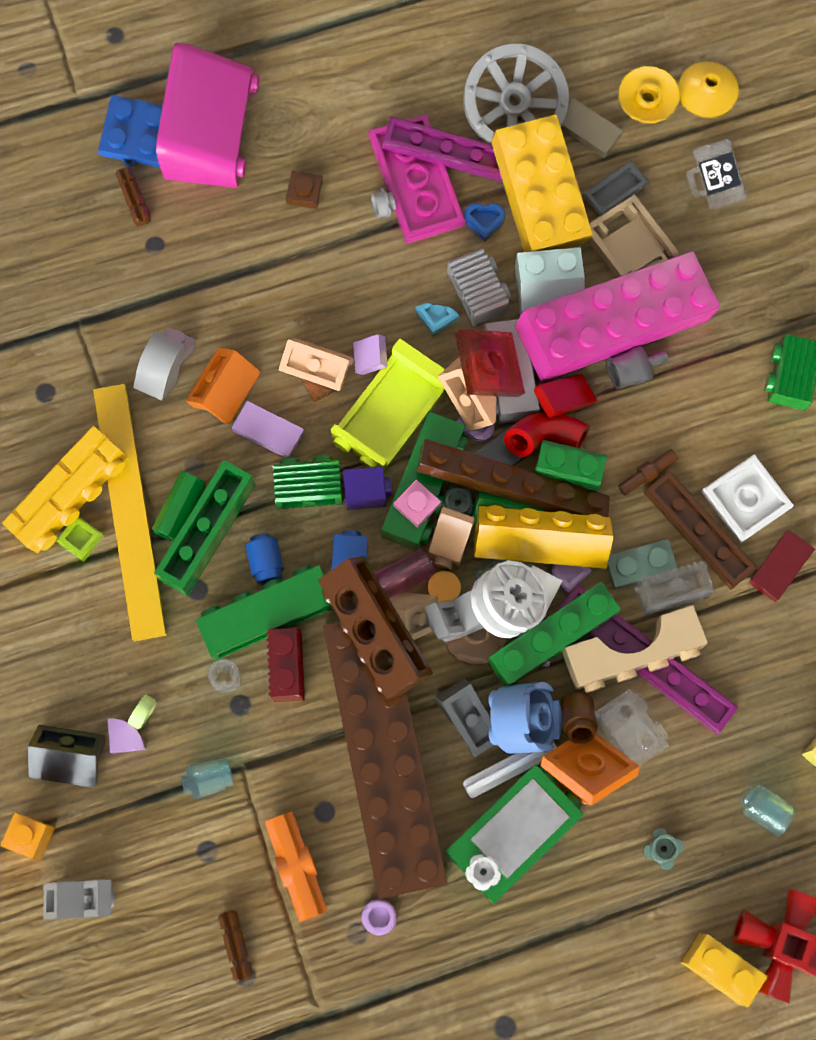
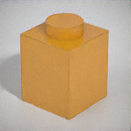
[0,813,56,860]

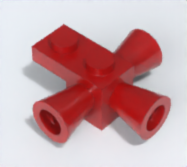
[732,889,816,1004]

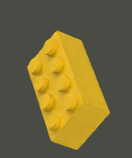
[491,114,593,252]

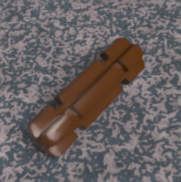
[116,167,151,226]
[218,910,253,982]

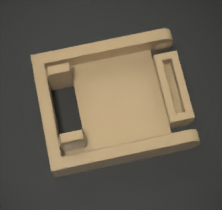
[588,194,678,278]

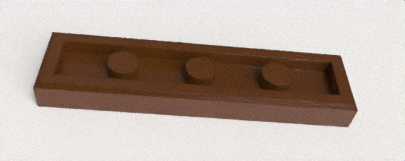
[643,470,758,590]

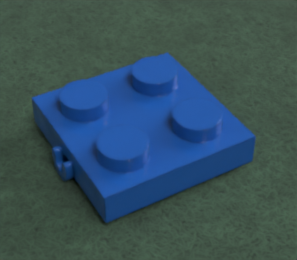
[98,95,163,168]

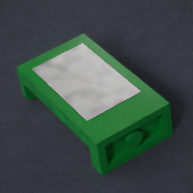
[445,764,584,904]

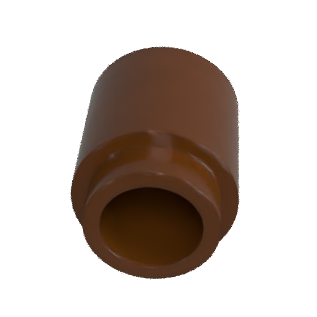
[560,692,598,744]

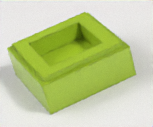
[56,517,104,562]

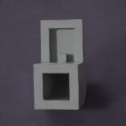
[133,328,196,400]
[425,590,484,642]
[43,879,115,920]

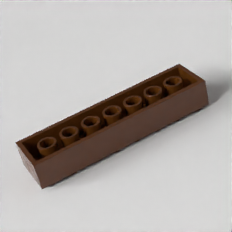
[323,622,448,900]

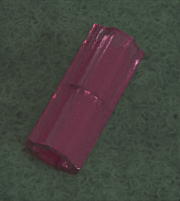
[374,548,436,598]

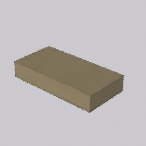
[560,98,623,158]

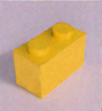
[681,933,767,1007]

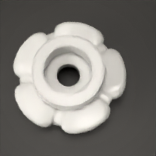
[466,854,501,890]

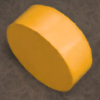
[428,571,461,602]

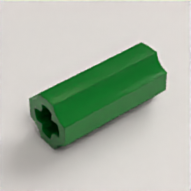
[151,471,207,542]

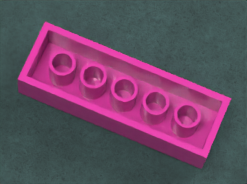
[515,251,721,383]

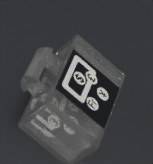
[686,138,747,211]

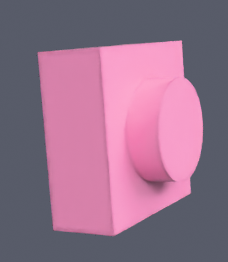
[393,480,441,528]

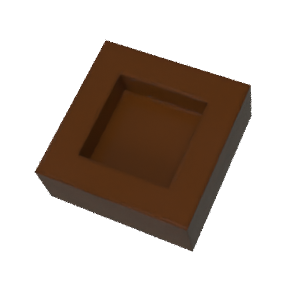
[286,170,323,209]

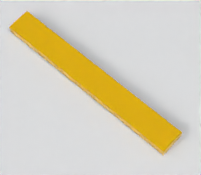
[93,384,167,642]

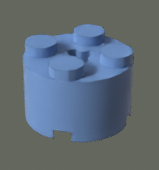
[489,682,562,754]

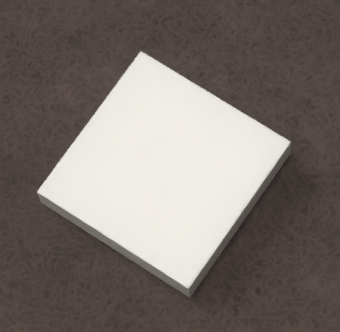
[701,454,794,544]

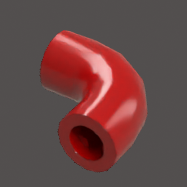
[504,411,590,457]

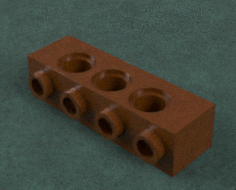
[318,556,433,699]

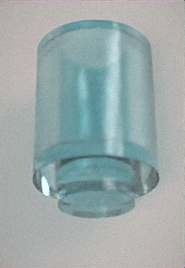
[740,785,797,837]

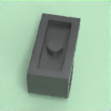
[435,678,493,757]

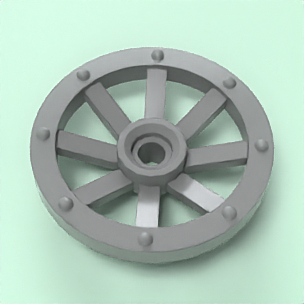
[463,43,569,145]

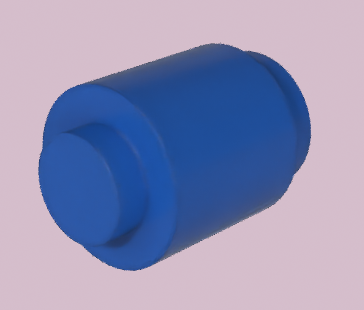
[245,533,284,585]

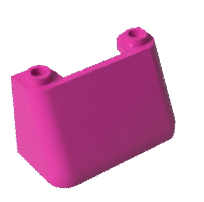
[156,42,259,188]

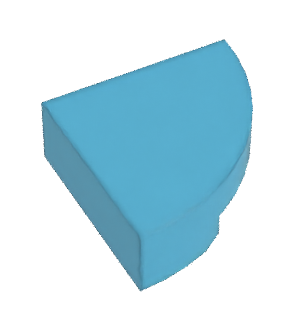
[415,303,459,336]

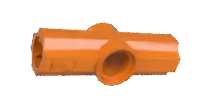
[265,812,328,922]

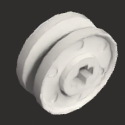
[471,560,548,638]

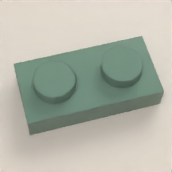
[607,539,678,590]

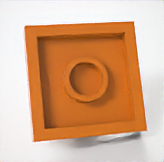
[541,733,640,805]

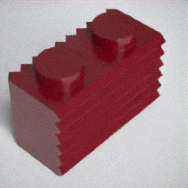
[266,628,305,702]

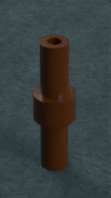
[618,449,678,496]

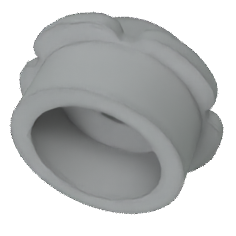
[371,188,396,219]

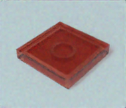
[455,328,525,397]

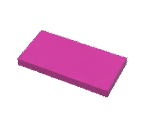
[368,114,466,244]

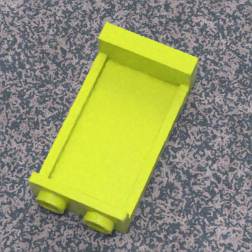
[331,338,446,474]

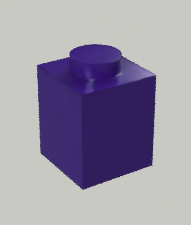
[343,467,392,510]

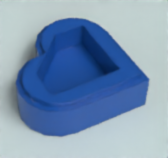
[464,203,505,242]

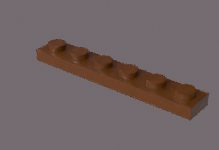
[417,439,610,517]

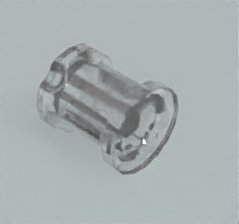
[208,659,241,694]

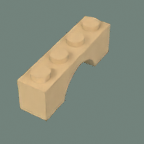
[562,605,708,693]

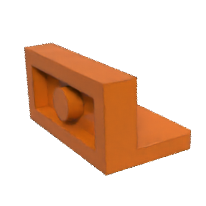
[185,348,260,424]

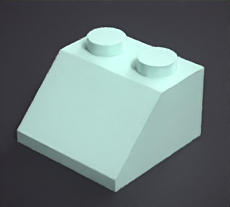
[514,247,585,316]

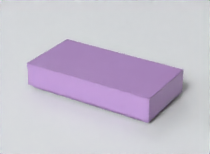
[232,401,305,458]

